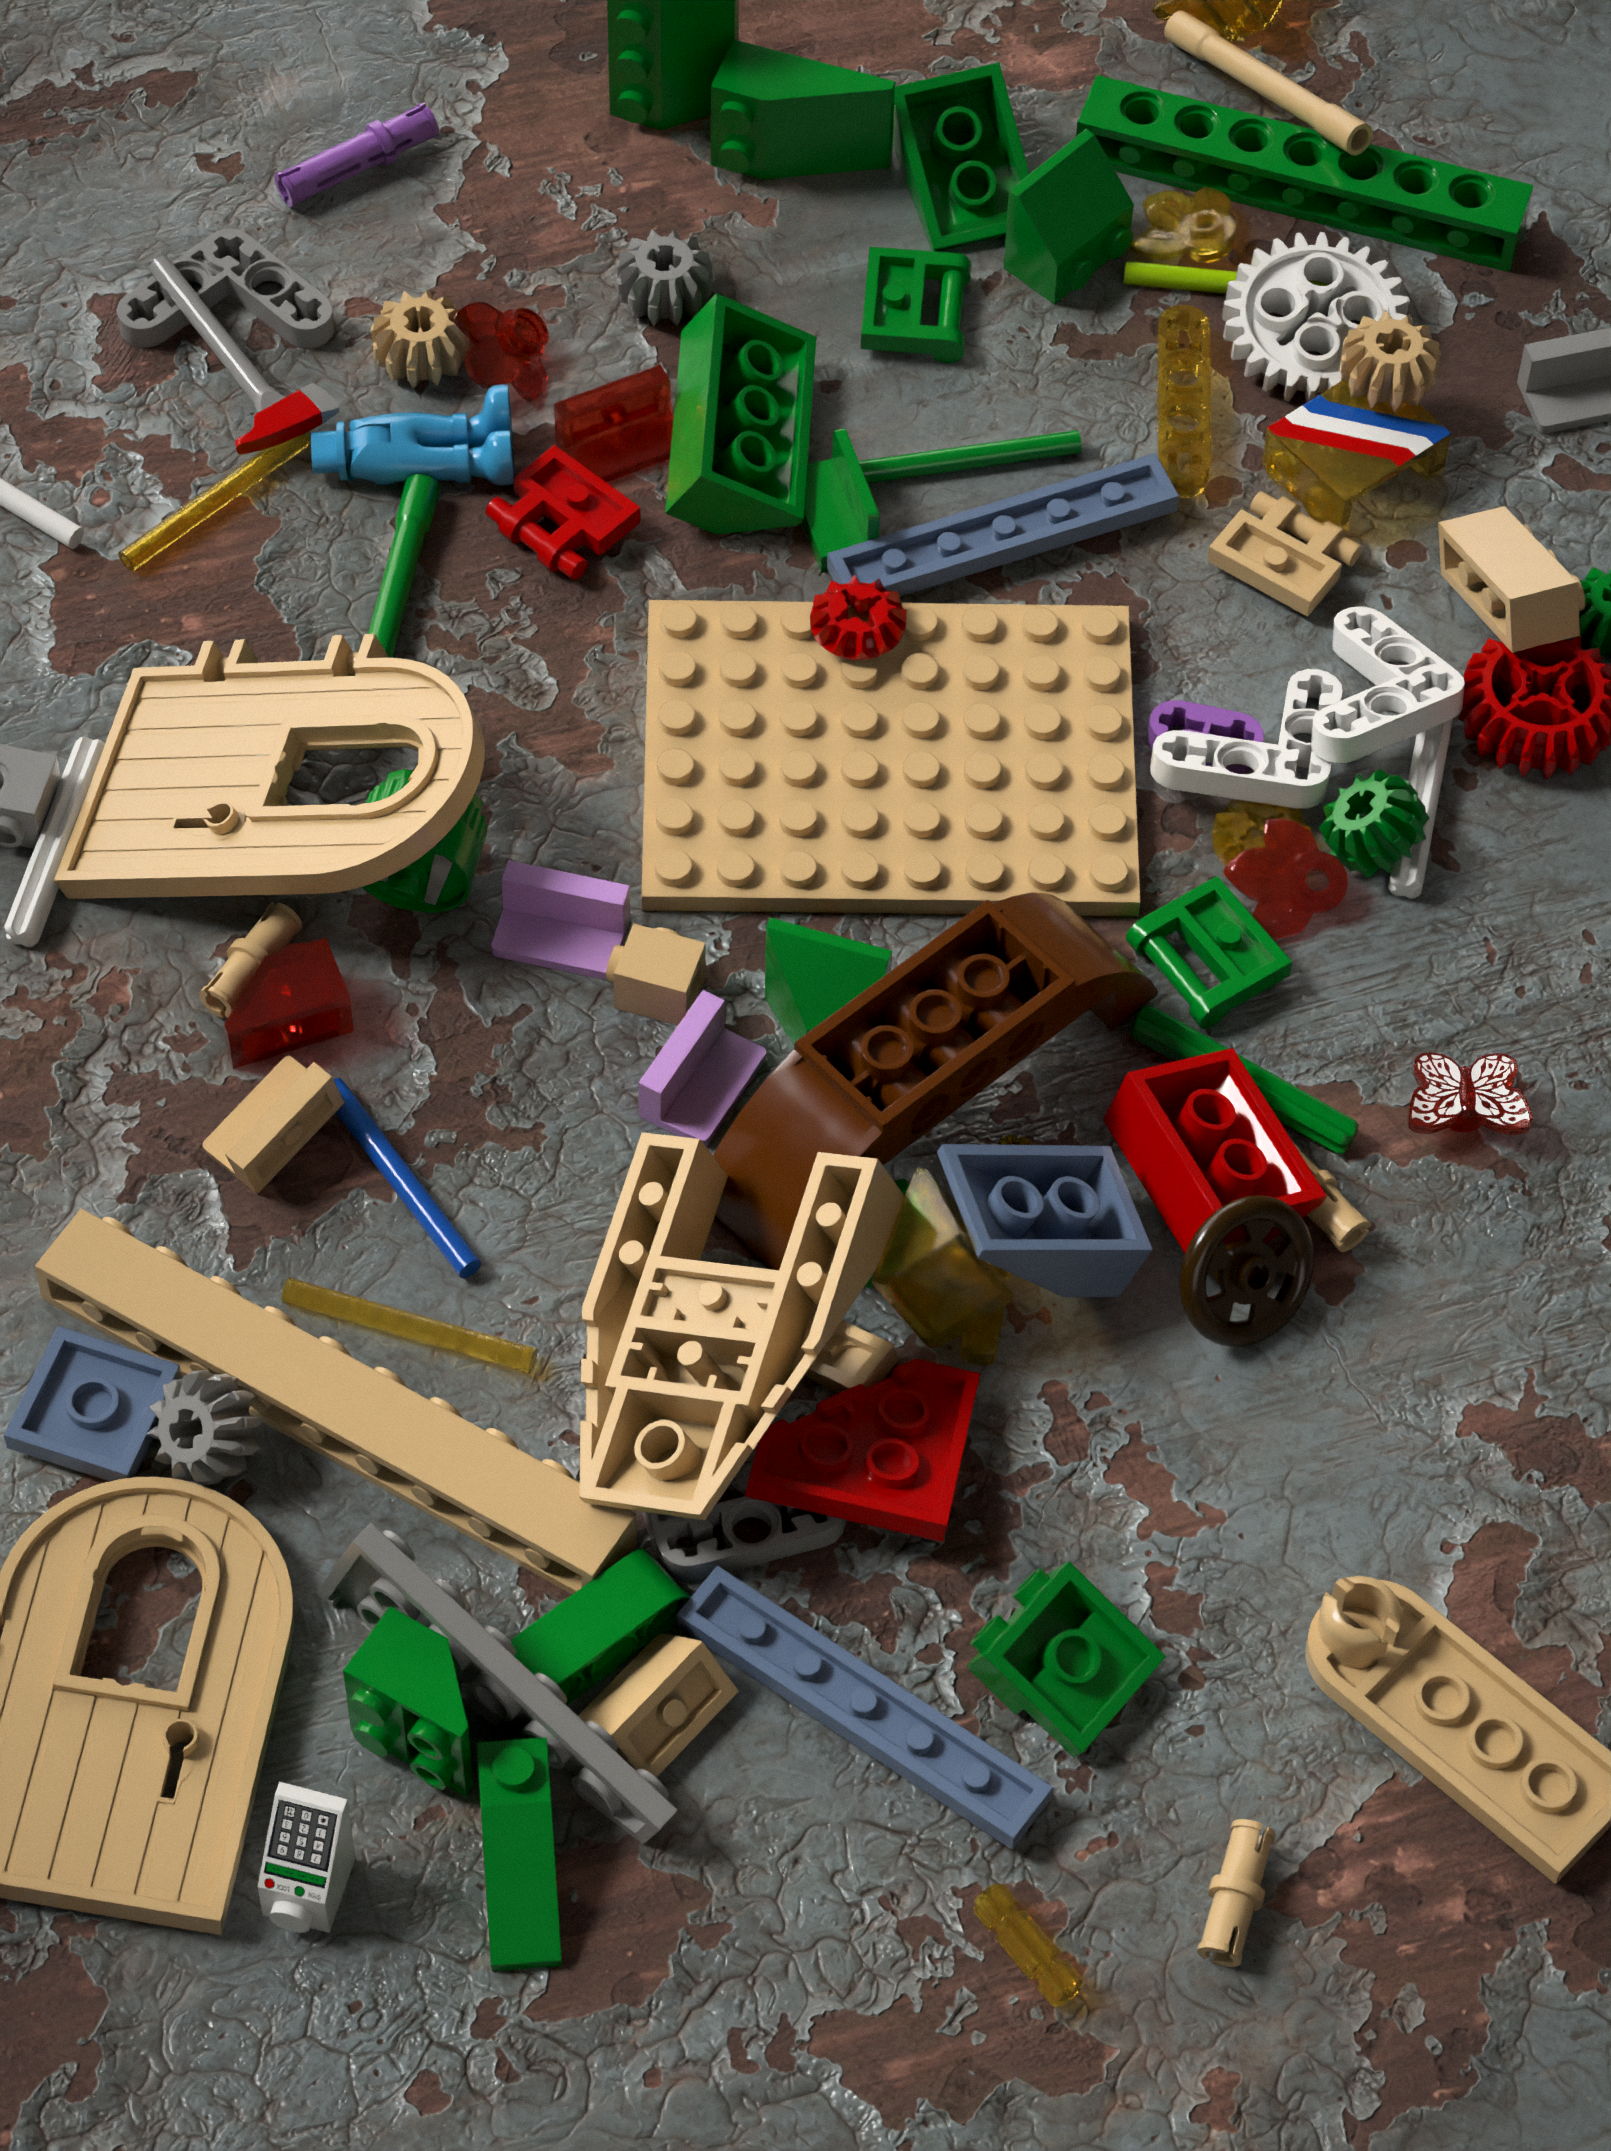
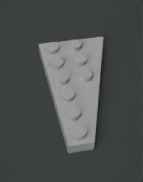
[316,1522,677,1844]

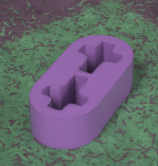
[1148,700,1264,774]

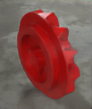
[810,574,907,660]

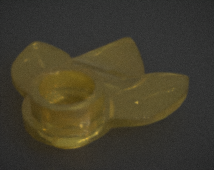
[1129,187,1236,262]

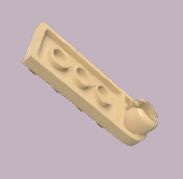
[1305,1576,1611,1884]

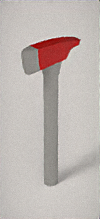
[149,256,339,455]

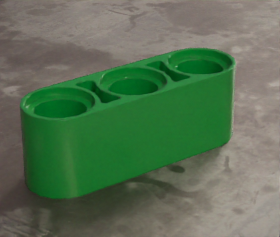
[510,1549,690,1705]

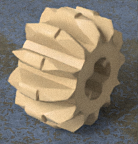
[371,289,470,389]
[1339,310,1441,412]

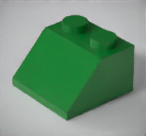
[1003,129,1134,305]

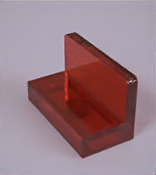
[554,364,674,482]

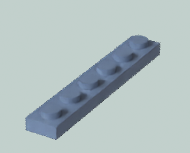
[827,453,1179,596]
[677,1565,1053,1850]

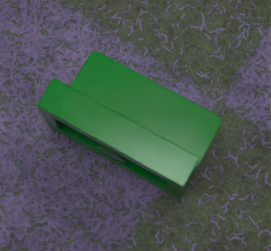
[801,428,880,573]

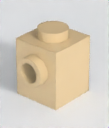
[606,923,706,1025]

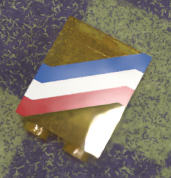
[1262,380,1451,534]

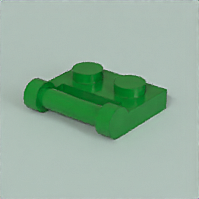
[861,247,972,363]
[1125,876,1292,1029]

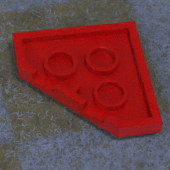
[745,1359,980,1542]

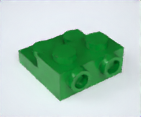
[966,1561,1166,1758]

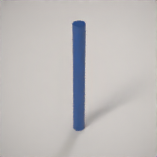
[334,1078,481,1278]

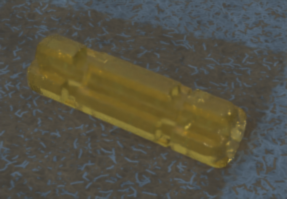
[973,1883,1083,2007]

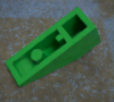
[477,1737,562,1971]

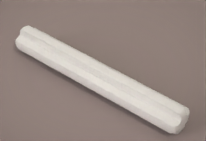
[1388,719,1453,899]
[4,736,105,947]

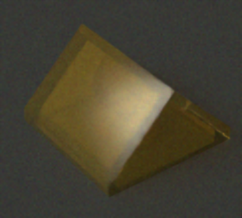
[871,1168,1016,1348]

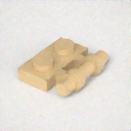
[1207,491,1362,617]

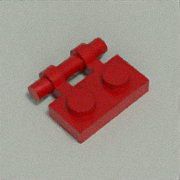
[485,445,641,580]

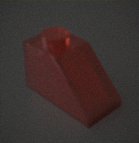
[224,937,354,1069]

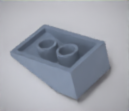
[937,1144,1153,1297]

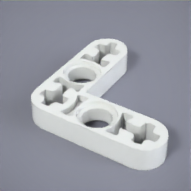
[1311,607,1465,763]
[1150,669,1342,808]

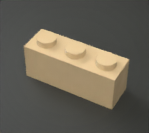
[1438,506,1585,653]

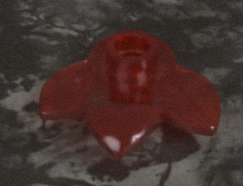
[453,302,549,402]
[1223,819,1348,941]

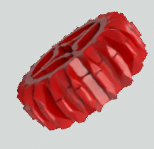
[1458,636,1611,780]

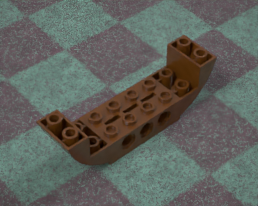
[713,892,1158,1270]

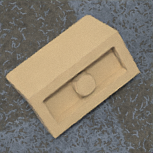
[203,1056,345,1194]
[578,1633,739,1778]

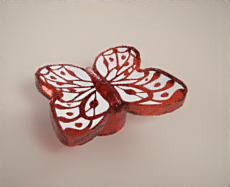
[1407,1052,1533,1135]

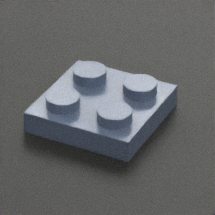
[4,1326,182,1481]

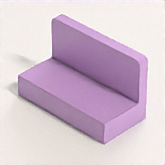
[491,860,630,980]
[638,990,766,1147]

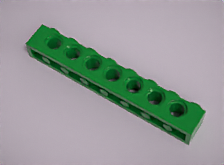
[1076,75,1534,272]

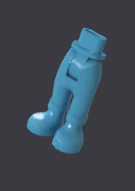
[311,384,515,486]

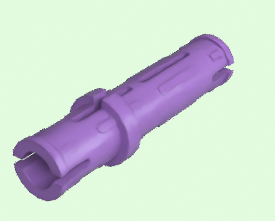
[274,103,439,207]

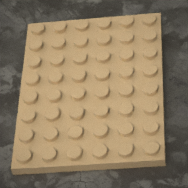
[641,600,1140,916]

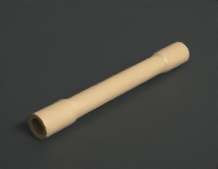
[1164,11,1373,155]

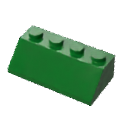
[607,0,739,130]
[665,293,817,535]

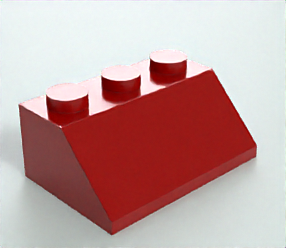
[1103,1048,1327,1253]

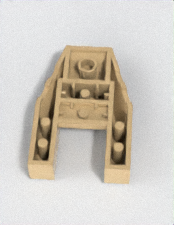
[579,1132,904,1521]

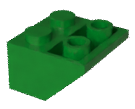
[343,1606,474,1797]

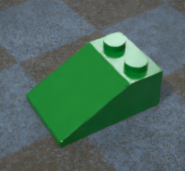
[711,39,895,179]
[893,62,1029,251]

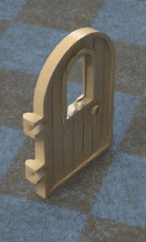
[54,634,485,899]
[0,1477,294,1935]

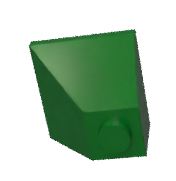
[765,918,892,1046]

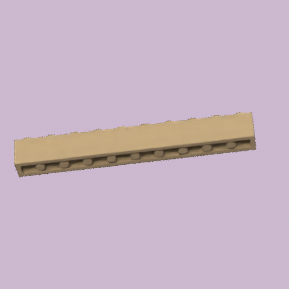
[35,1208,637,1594]

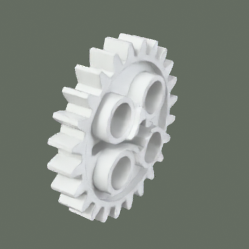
[1222,232,1412,403]

